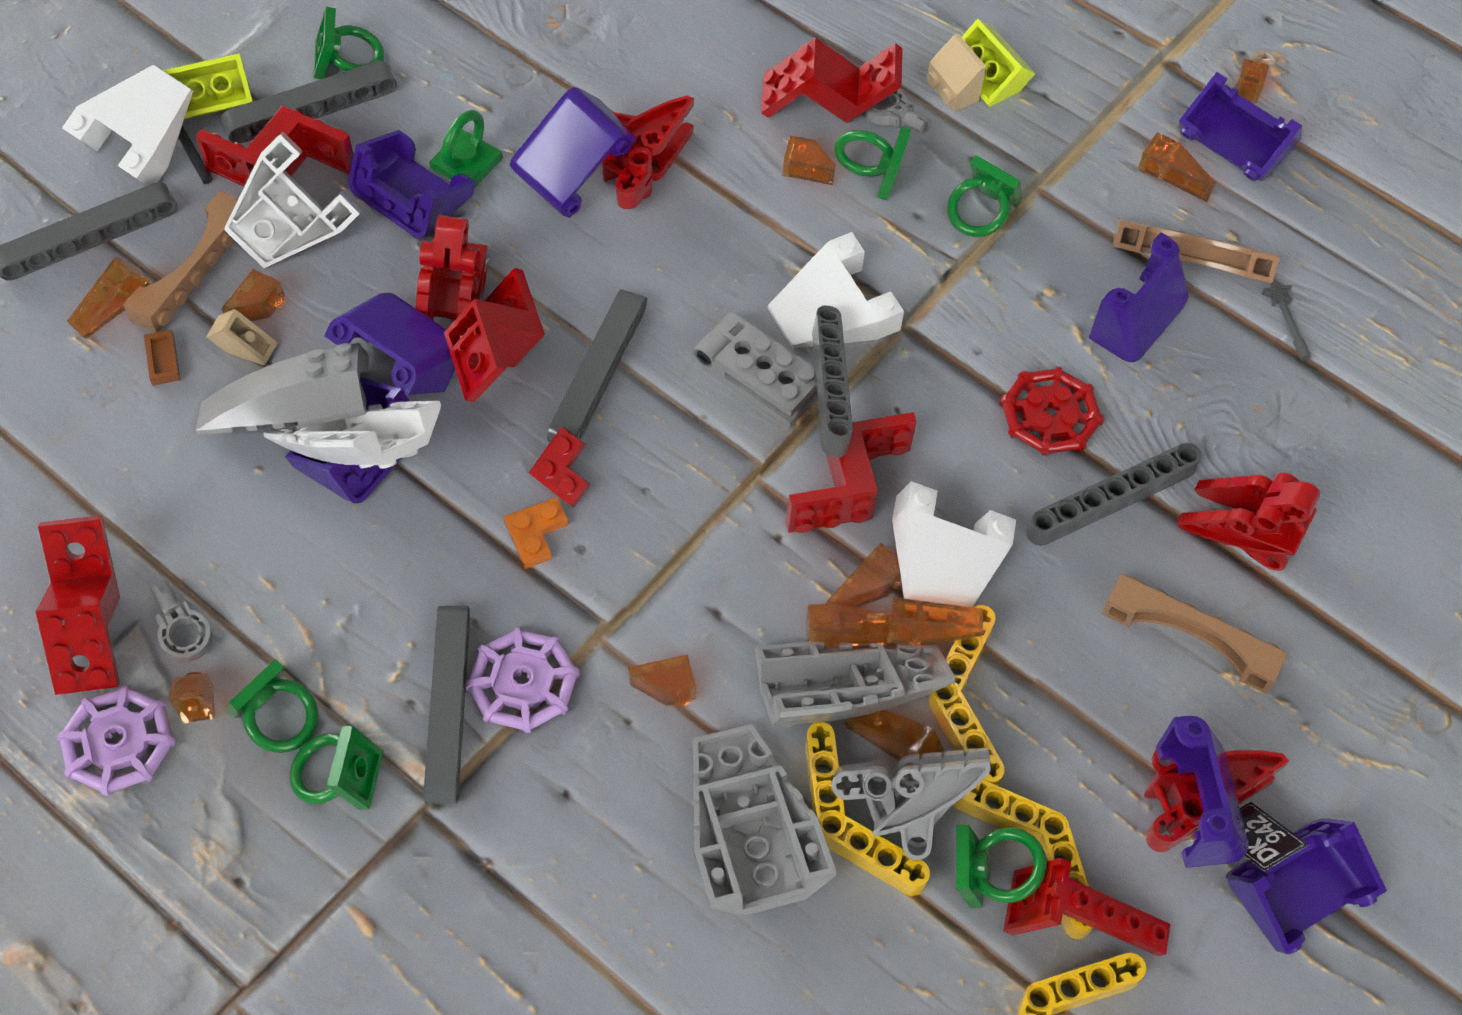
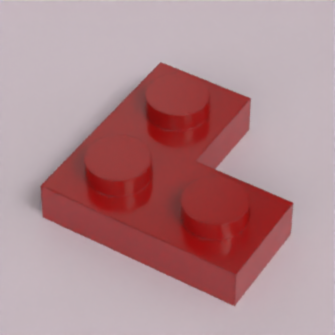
[528,427,591,507]

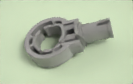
[864,89,931,134]
[150,580,213,662]

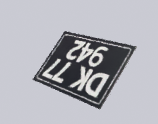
[1240,802,1309,871]

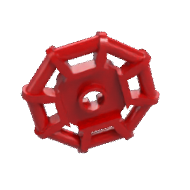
[999,366,1104,456]

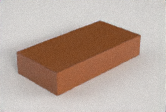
[144,329,181,386]

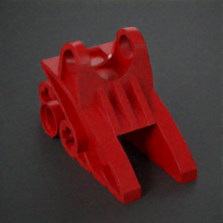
[602,95,694,209]
[415,215,488,321]
[1176,473,1320,571]
[1144,749,1289,852]

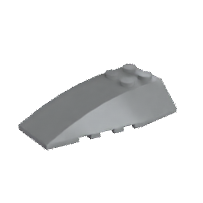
[196,343,369,435]
[755,641,955,727]
[693,724,837,916]

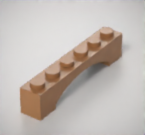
[123,190,238,333]
[1113,218,1280,283]
[1102,574,1288,694]

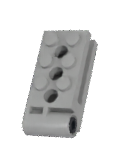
[692,313,818,429]

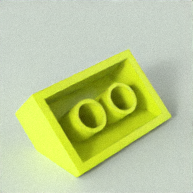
[962,19,1036,107]
[162,53,253,119]

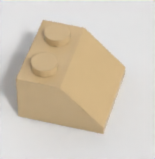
[927,33,986,112]

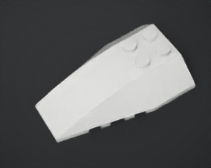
[263,401,441,468]

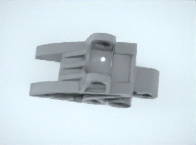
[832,747,991,860]

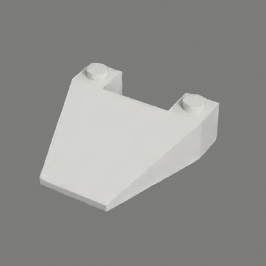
[62,65,193,186]
[224,132,361,268]
[768,232,904,349]
[892,481,1016,626]

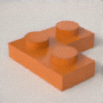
[503,497,568,569]

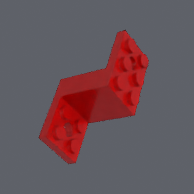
[761,37,903,123]
[196,105,354,187]
[444,268,545,402]
[786,412,917,533]
[35,515,120,695]

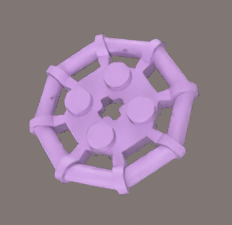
[465,627,580,733]
[57,685,176,796]

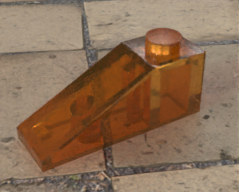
[1138,132,1216,202]
[67,257,152,339]
[823,543,902,619]
[886,597,983,645]
[806,604,897,646]
[844,710,944,766]

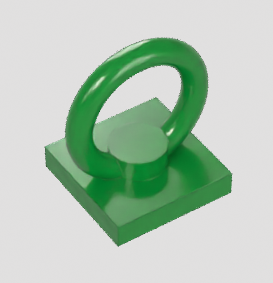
[313,6,385,79]
[429,110,503,187]
[834,127,911,200]
[947,155,1022,237]
[225,659,319,753]
[289,726,384,810]
[956,825,1047,908]

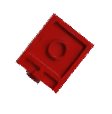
[1003,858,1170,956]

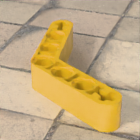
[928,605,1005,786]
[805,722,930,896]
[951,780,1093,939]
[1016,952,1147,1015]

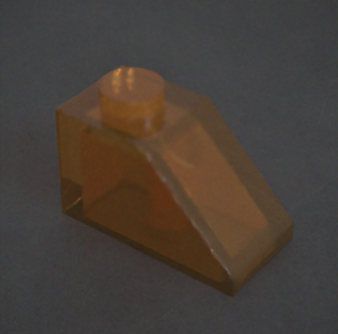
[1235,58,1269,103]
[782,136,836,185]
[221,269,285,321]
[628,654,696,706]
[169,672,215,723]

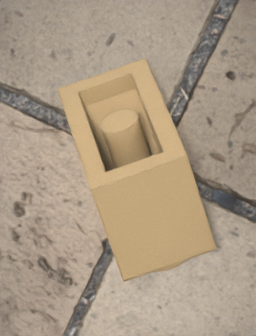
[206,309,278,365]

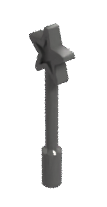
[1262,279,1311,361]

